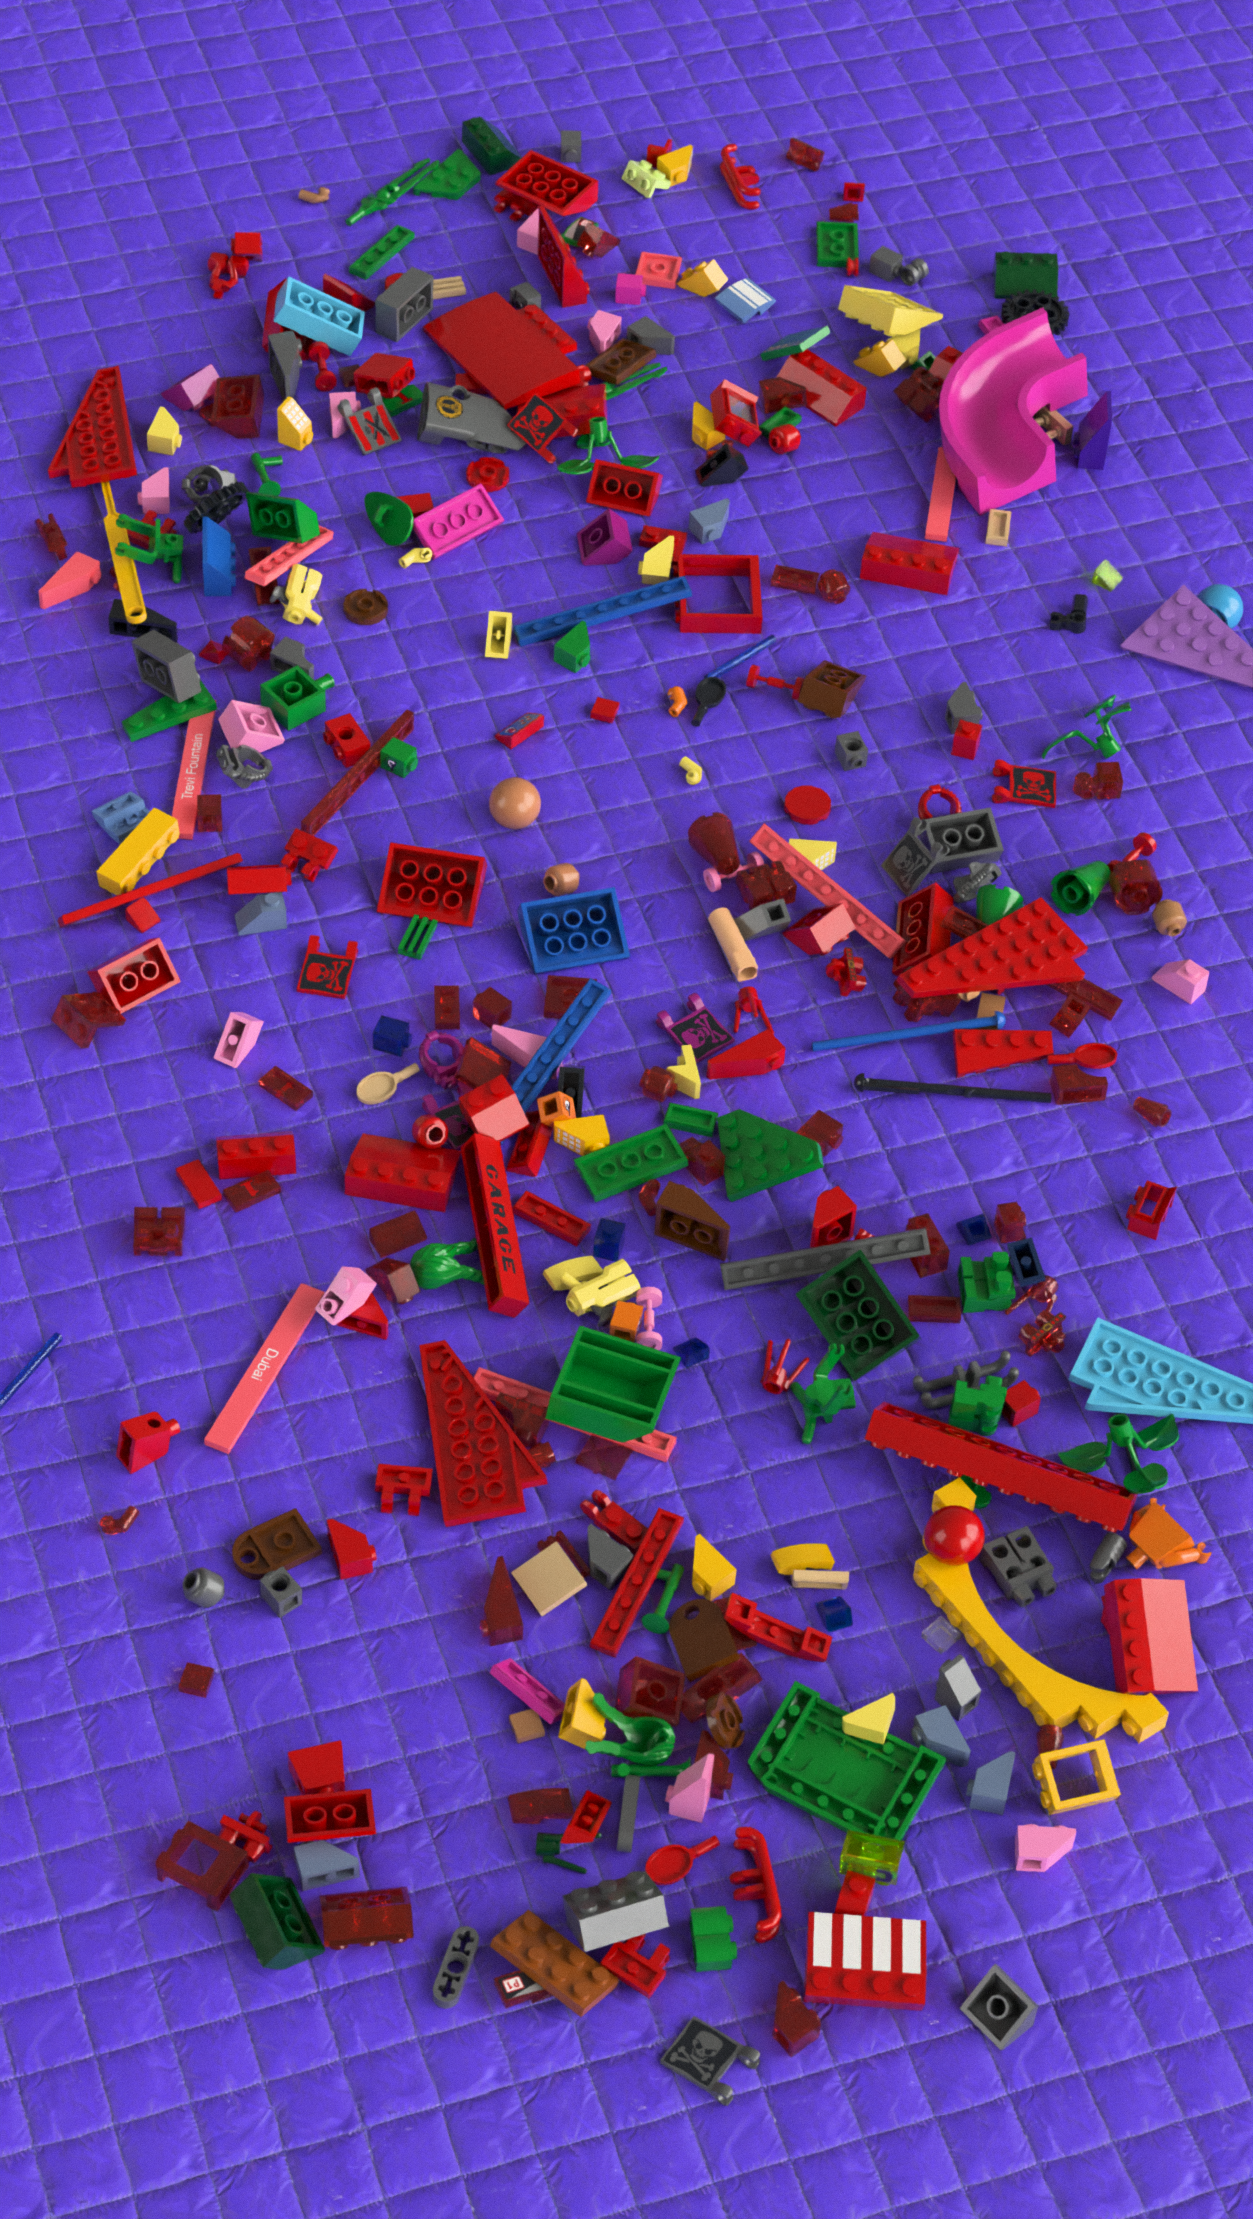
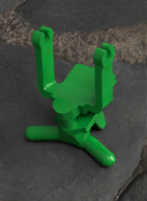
[115,514,183,584]
[790,1343,856,1444]

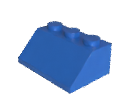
[202,517,236,596]

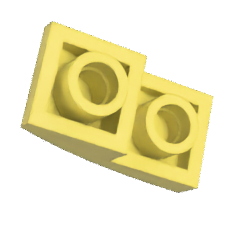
[542,1256,603,1291]

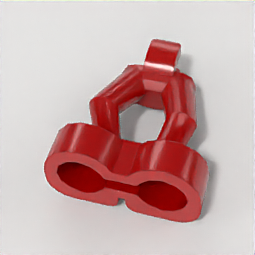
[208,252,249,299]

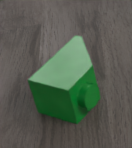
[554,620,591,673]

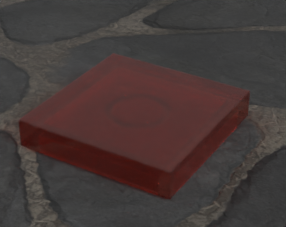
[544,975,597,1022]
[454,1037,512,1089]

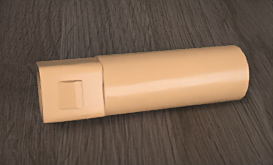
[708,907,758,982]

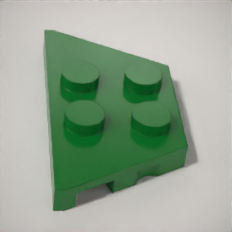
[413,149,481,200]

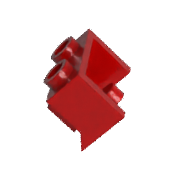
[1126,1180,1177,1240]

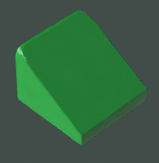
[911,350,936,376]

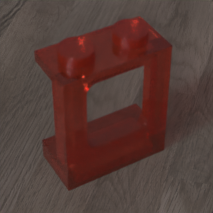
[155,1821,249,1911]

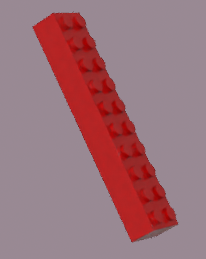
[865,1402,1138,1532]

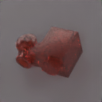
[1073,762,1123,800]

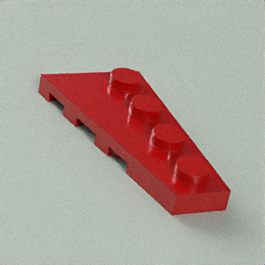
[953,1029,1054,1078]

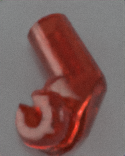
[638,1179,661,1216]
[100,1506,140,1535]

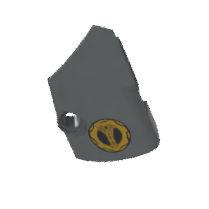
[417,382,527,453]

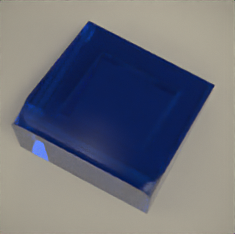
[956,1213,992,1246]
[673,1337,710,1368]
[815,1596,853,1632]

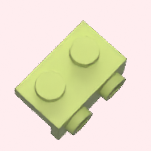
[622,160,671,198]

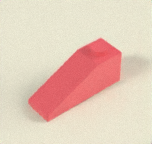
[38,552,101,609]

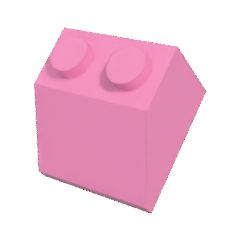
[218,700,285,753]

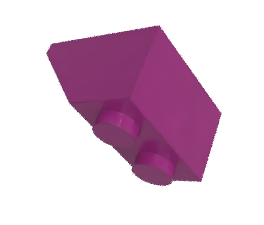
[161,364,225,411]
[577,508,632,566]

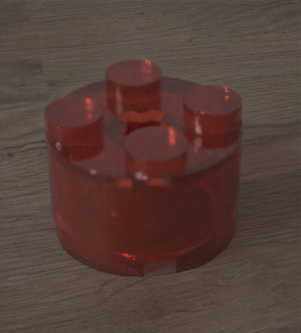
[222,616,275,672]
[1109,859,1163,915]

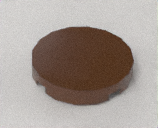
[343,589,388,625]
[706,1692,745,1750]

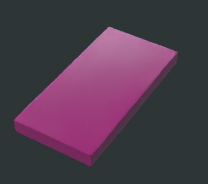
[413,483,505,560]

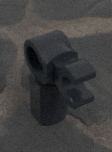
[1050,594,1088,634]

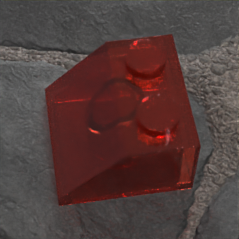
[615,1656,685,1727]

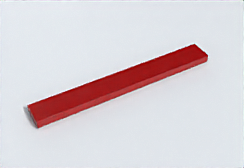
[57,853,243,928]

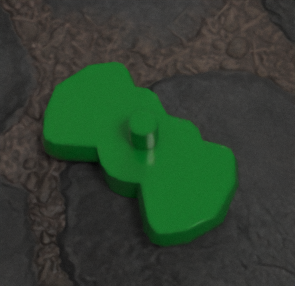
[960,1475,992,1509]

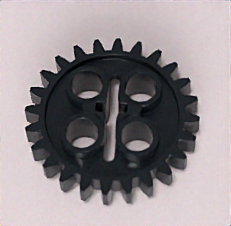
[1001,289,1070,336]
[183,481,249,534]

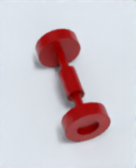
[308,342,337,392]
[746,664,805,700]
[1107,832,1157,884]

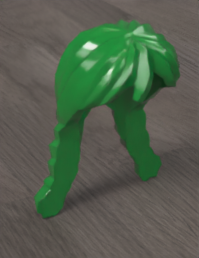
[410,1238,484,1290]
[585,1693,676,1766]

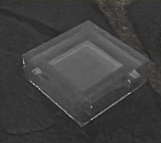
[921,1616,961,1654]

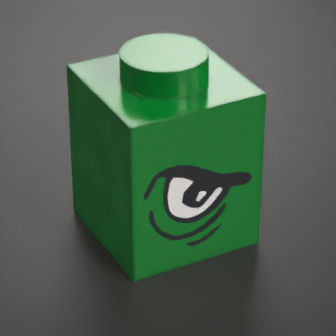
[380,737,418,778]

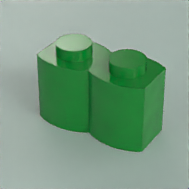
[689,1906,737,1972]

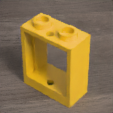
[1032,1739,1120,1815]

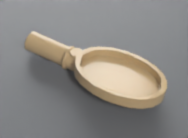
[356,1063,420,1105]

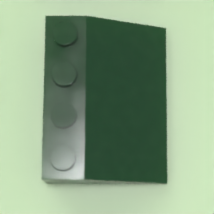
[795,1249,922,1381]

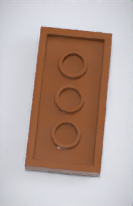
[490,1910,619,2017]

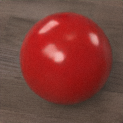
[924,1505,985,1566]

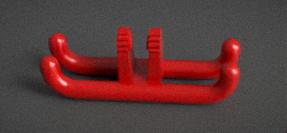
[720,144,761,210]
[729,1827,782,1943]

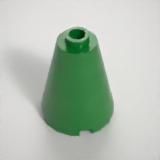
[1051,860,1111,916]
[976,884,1024,932]

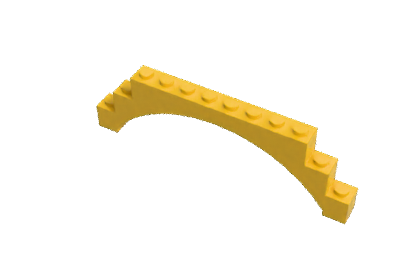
[913,1477,1169,1743]

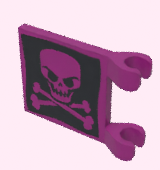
[656,993,735,1064]
[422,1079,474,1150]

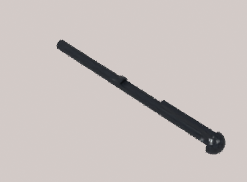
[854,1073,1052,1103]

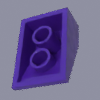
[1073,391,1112,470]

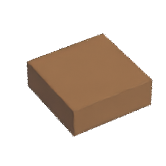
[509,1709,545,1744]

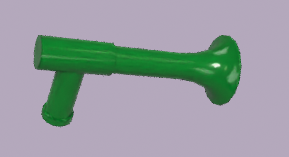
[251,453,283,496]
[642,1564,685,1634]
[611,1756,691,1777]

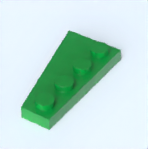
[122,681,217,742]

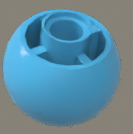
[1197,584,1243,629]

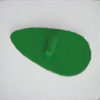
[364,492,414,546]

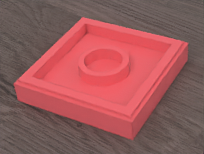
[635,252,682,289]

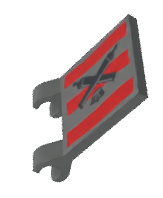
[337,387,402,456]

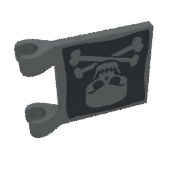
[881,817,949,897]
[660,2016,760,2106]

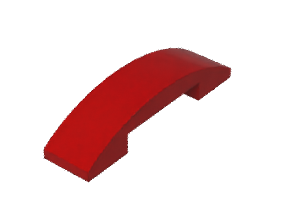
[724,1592,832,1662]

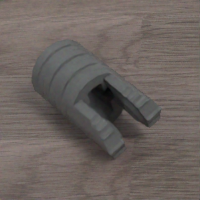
[1089,1532,1127,1584]

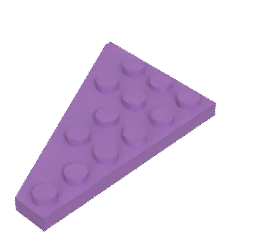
[1120,585,1253,689]

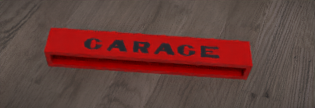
[461,1133,529,1318]

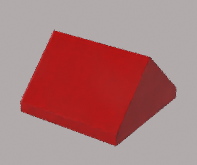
[323,273,375,312]

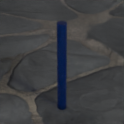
[704,634,776,679]
[0,1332,63,1410]

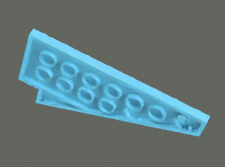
[1068,1318,1253,1424]

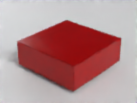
[590,697,620,723]

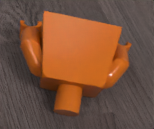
[1126,1497,1212,1570]

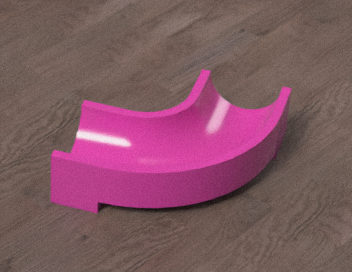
[939,308,1088,516]

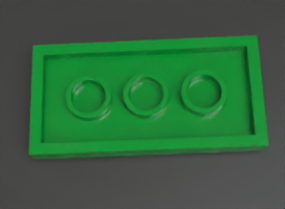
[574,1124,688,1202]

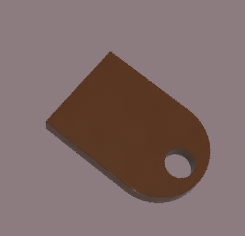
[232,1508,322,1580]
[669,1599,740,1682]

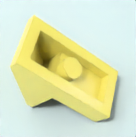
[665,1045,701,1099]

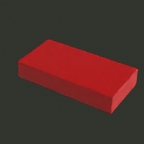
[175,1159,222,1209]

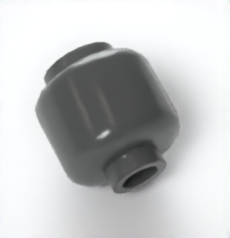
[183,1567,225,1608]

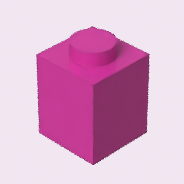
[615,273,646,305]

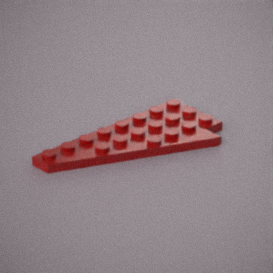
[897,897,1088,998]
[419,1340,548,1527]

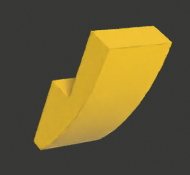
[770,1543,835,1575]

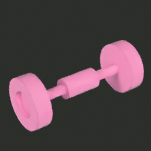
[703,851,765,892]
[636,1287,662,1350]

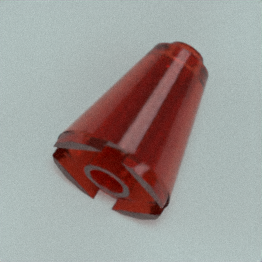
[688,812,740,875]

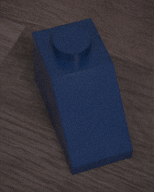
[1007,1237,1046,1287]

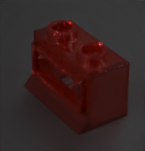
[905,1213,950,1278]

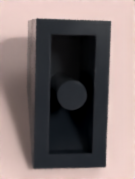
[695,443,749,487]
[558,1064,585,1118]

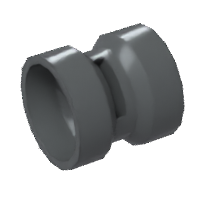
[900,258,929,286]

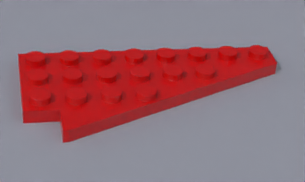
[48,366,137,488]

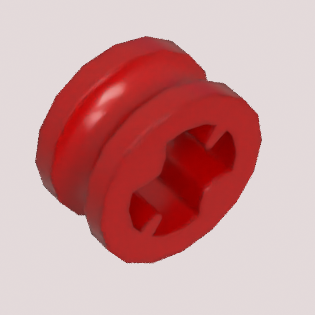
[846,257,859,277]

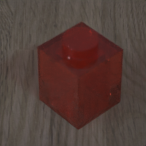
[197,794,222,832]
[473,987,512,1029]

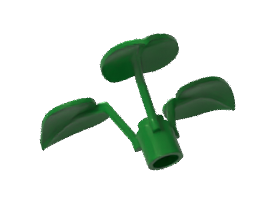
[557,417,659,474]
[1042,694,1132,760]
[1058,1414,1179,1494]

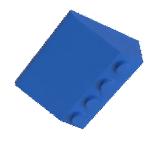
[517,887,630,974]

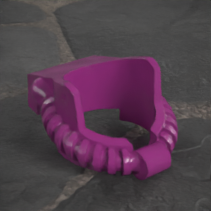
[419,1030,472,1090]

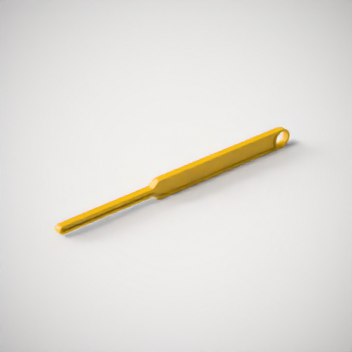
[101,481,147,624]

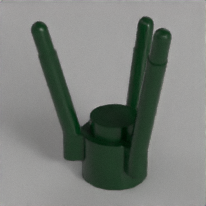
[536,1832,602,1874]

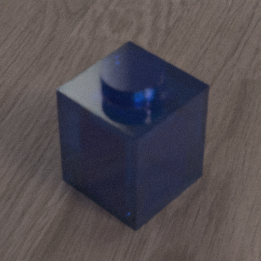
[373,1015,412,1057]
[593,1218,626,1262]

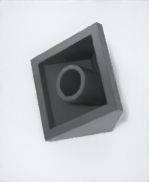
[960,1964,1038,2050]

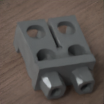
[979,1526,1057,1607]

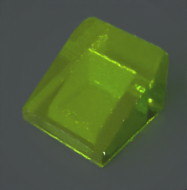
[1092,559,1123,592]

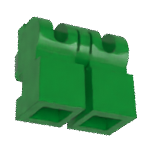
[957,1252,1016,1313]
[948,1375,1007,1436]

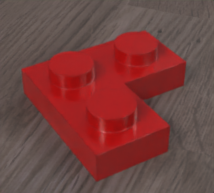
[639,525,687,568]

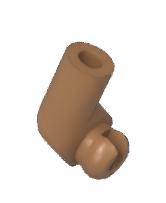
[299,187,330,204]

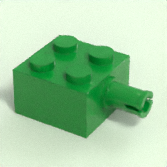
[260,665,335,731]

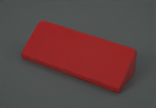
[507,1110,553,1177]
[560,1790,612,1844]

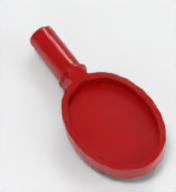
[1047,1043,1117,1069]
[645,1835,720,1885]

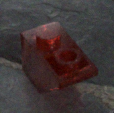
[772,1981,821,2057]

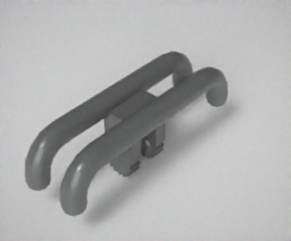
[913,1351,1019,1409]

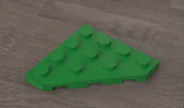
[717,1109,824,1202]

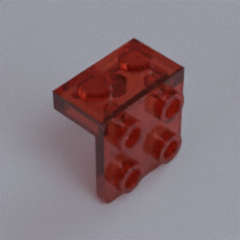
[51,992,126,1049]

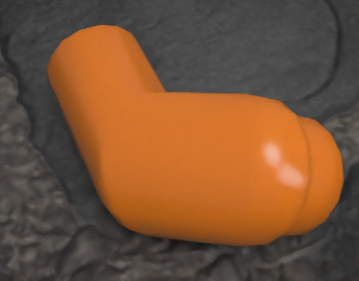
[667,686,687,717]

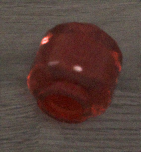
[818,569,850,604]
[639,1066,678,1102]

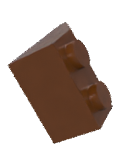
[798,660,866,718]
[654,1181,730,1261]

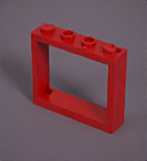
[673,554,762,634]

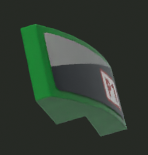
[562,217,599,247]

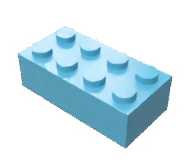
[274,276,365,356]

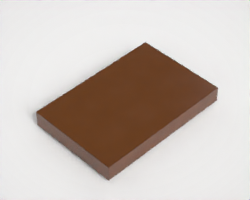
[585,338,657,385]

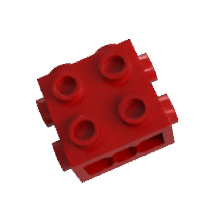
[353,353,415,398]

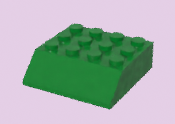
[546,1326,681,1443]

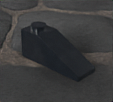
[108,599,178,642]

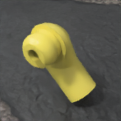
[398,548,432,568]
[679,756,702,785]

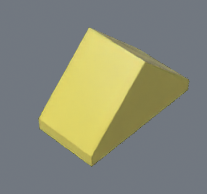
[485,611,512,659]
[842,1693,895,1745]

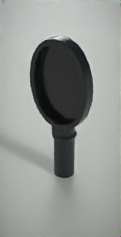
[691,677,726,727]

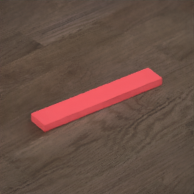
[925,447,956,542]
[245,526,334,586]

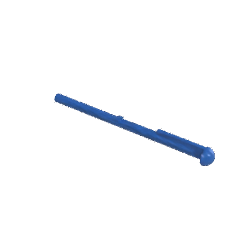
[812,1011,1006,1052]

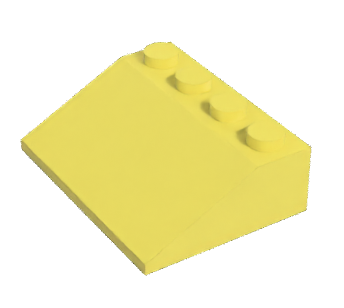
[838,285,943,337]

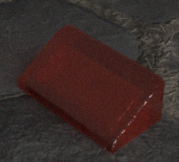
[369,1210,427,1258]

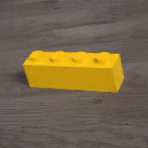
[96,808,180,896]

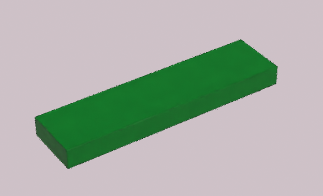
[349,224,414,280]

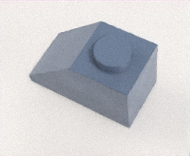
[689,498,730,544]
[234,892,287,936]
[911,1705,971,1767]
[966,1751,1016,1815]
[294,1840,360,1891]

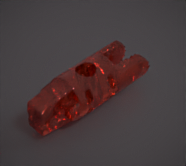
[35,513,68,561]

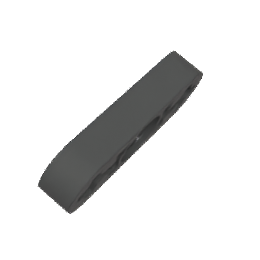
[617,1775,640,1853]
[433,1926,479,2009]

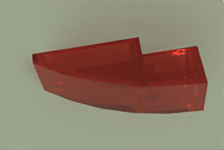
[248,546,280,606]
[673,1652,763,1724]

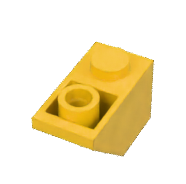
[676,259,728,297]
[853,339,906,377]

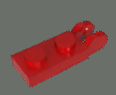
[580,1490,648,1554]

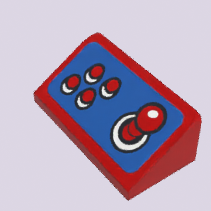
[495,712,544,749]

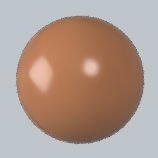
[489,777,541,829]

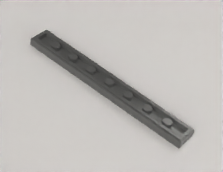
[720,1227,931,1290]

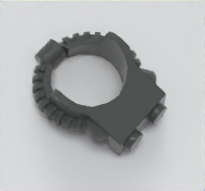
[182,465,237,505]
[216,745,273,789]
[953,862,1002,903]

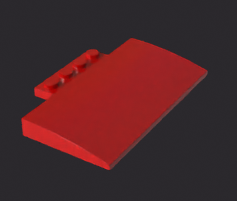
[423,292,580,409]

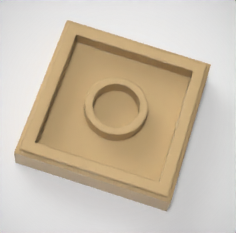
[511,1541,587,1617]

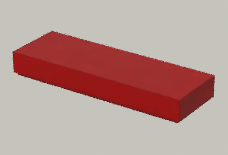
[512,1191,591,1247]

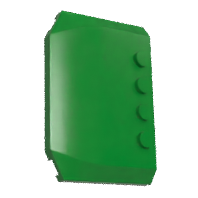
[747,1681,946,1845]

